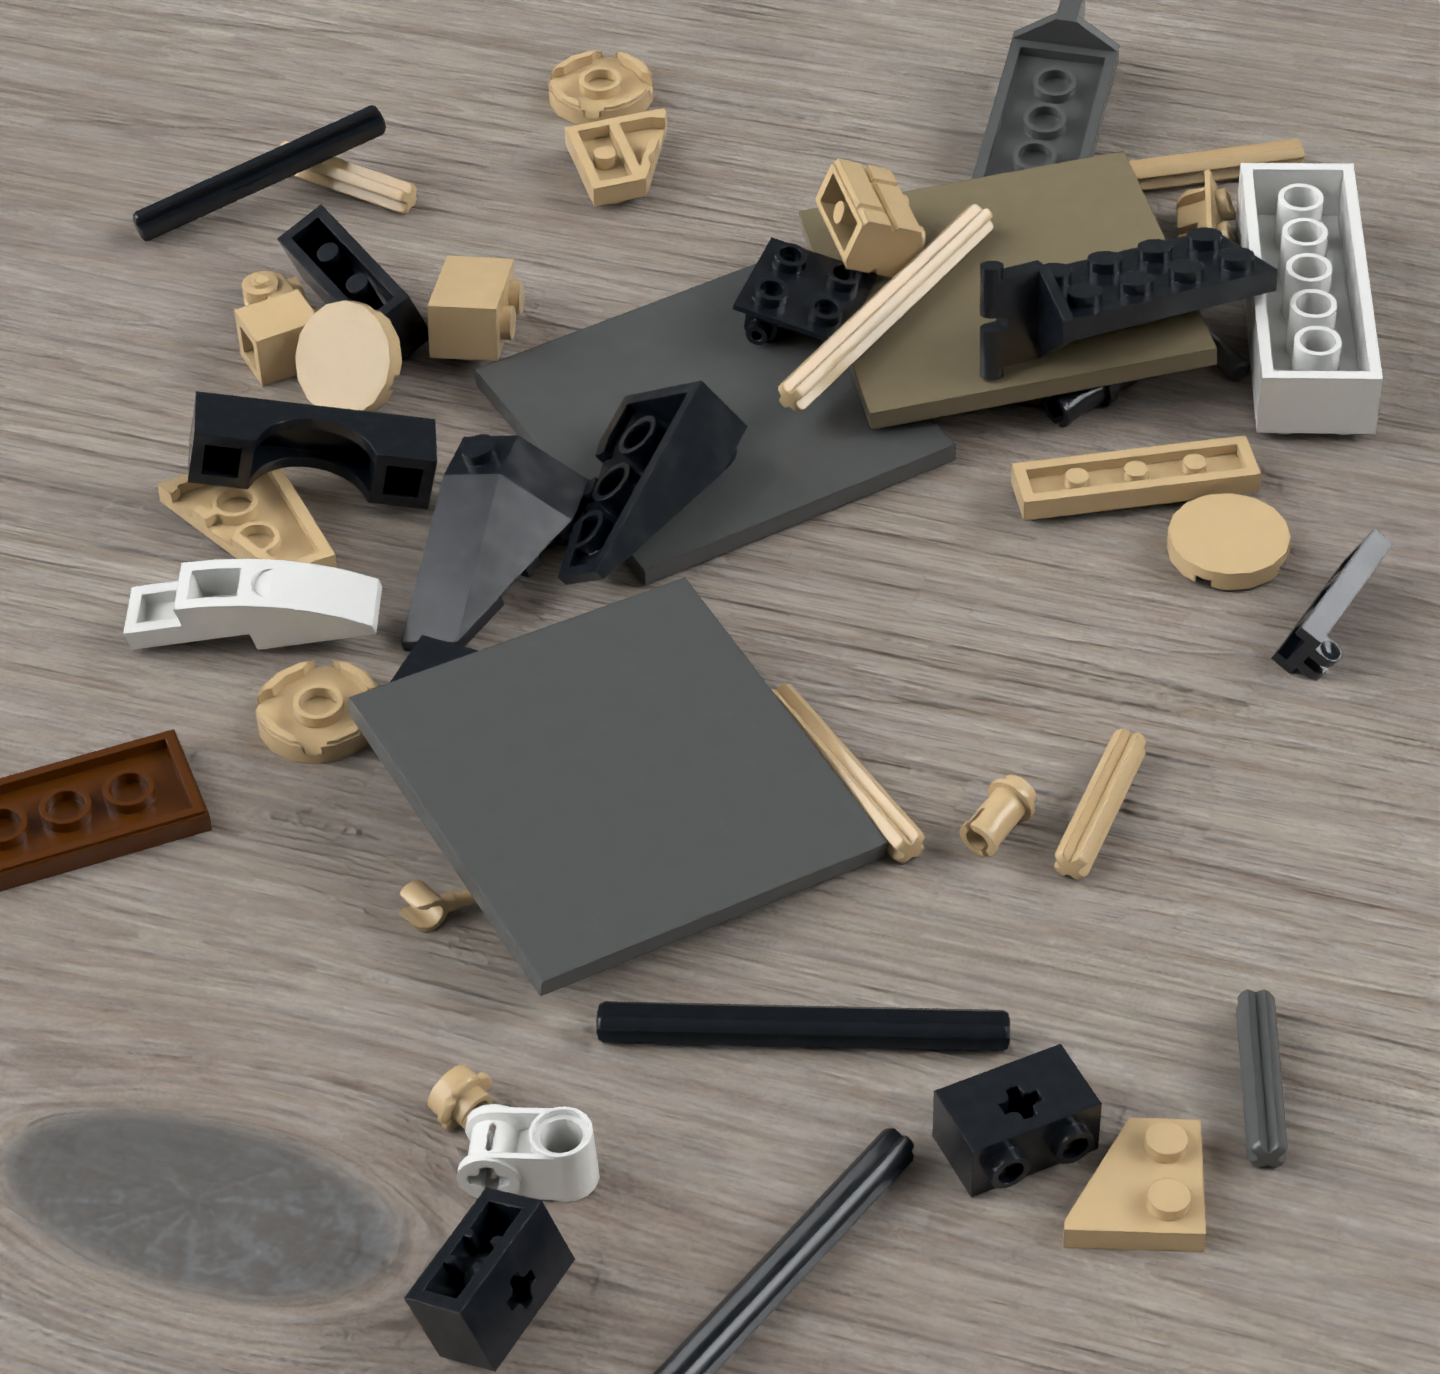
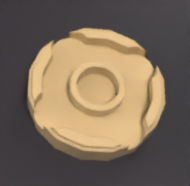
[548,50,653,124]
[295,300,402,412]
[1166,493,1291,591]
[256,660,379,764]

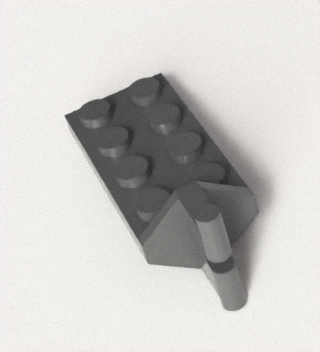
[972,0,1120,179]

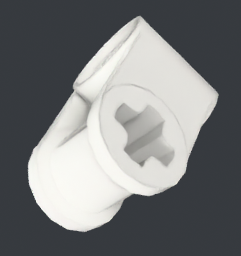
[457,1104,600,1202]

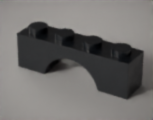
[187,391,437,509]

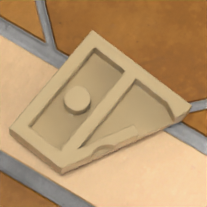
[564,108,667,207]

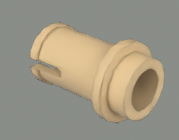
[959,774,1037,857]

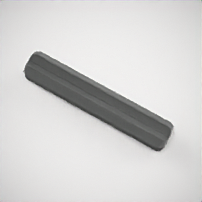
[1236,989,1288,1168]

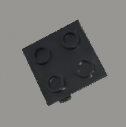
[733,237,878,345]

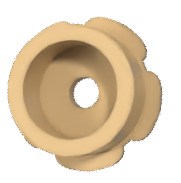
[428,1064,493,1131]

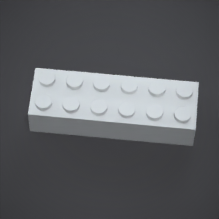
[1236,163,1383,435]

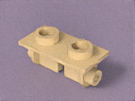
[1176,169,1237,244]

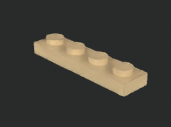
[1011,435,1261,521]

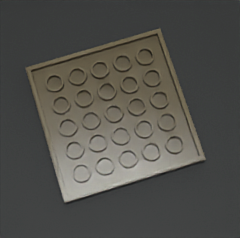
[799,151,1217,430]

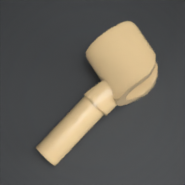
[399,880,477,933]

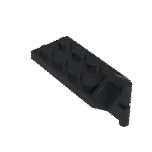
[980,227,1277,380]

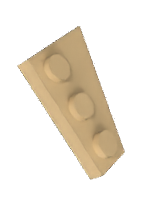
[157,468,337,568]

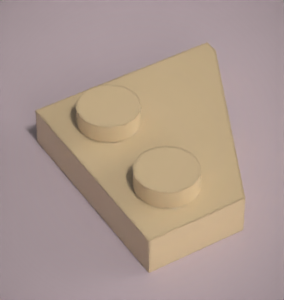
[1063,1117,1206,1252]

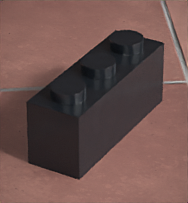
[277,204,429,361]

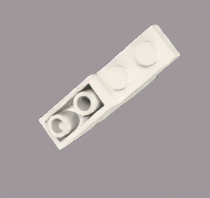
[123,559,382,650]

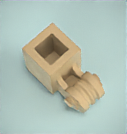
[234,271,320,387]

